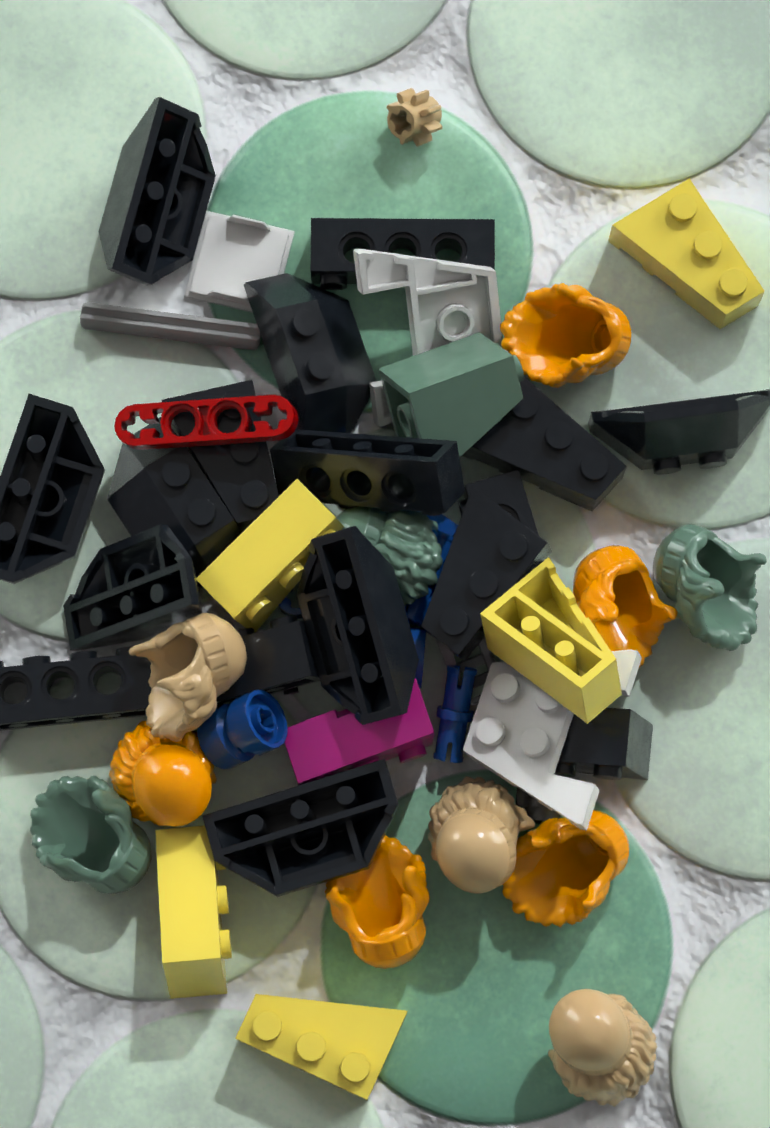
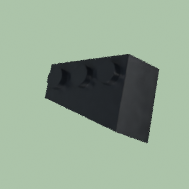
[554,708,653,780]

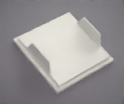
[184,211,295,313]

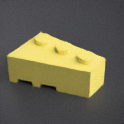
[608,178,765,329]
[196,479,344,633]
[480,557,622,724]
[155,826,232,999]
[235,994,408,1101]

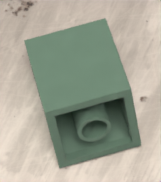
[378,332,524,457]

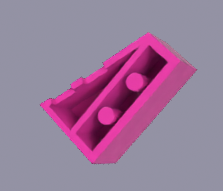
[284,678,434,786]

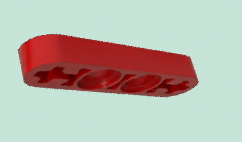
[114,395,298,450]

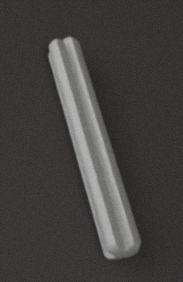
[80,302,261,350]

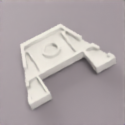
[353,249,503,427]
[463,649,642,831]

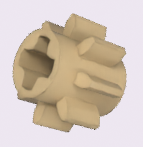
[386,88,443,146]

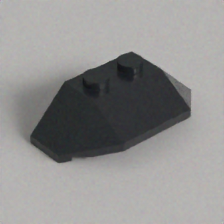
[98,97,216,286]
[243,273,376,433]
[588,389,770,475]
[0,394,105,584]
[107,417,242,588]
[63,524,203,651]
[297,526,419,725]
[202,759,399,897]

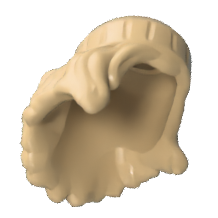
[128,613,247,742]
[428,776,535,894]
[548,989,657,1107]

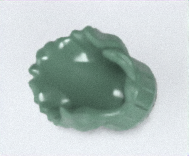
[336,506,443,607]
[653,524,767,651]
[30,776,152,894]

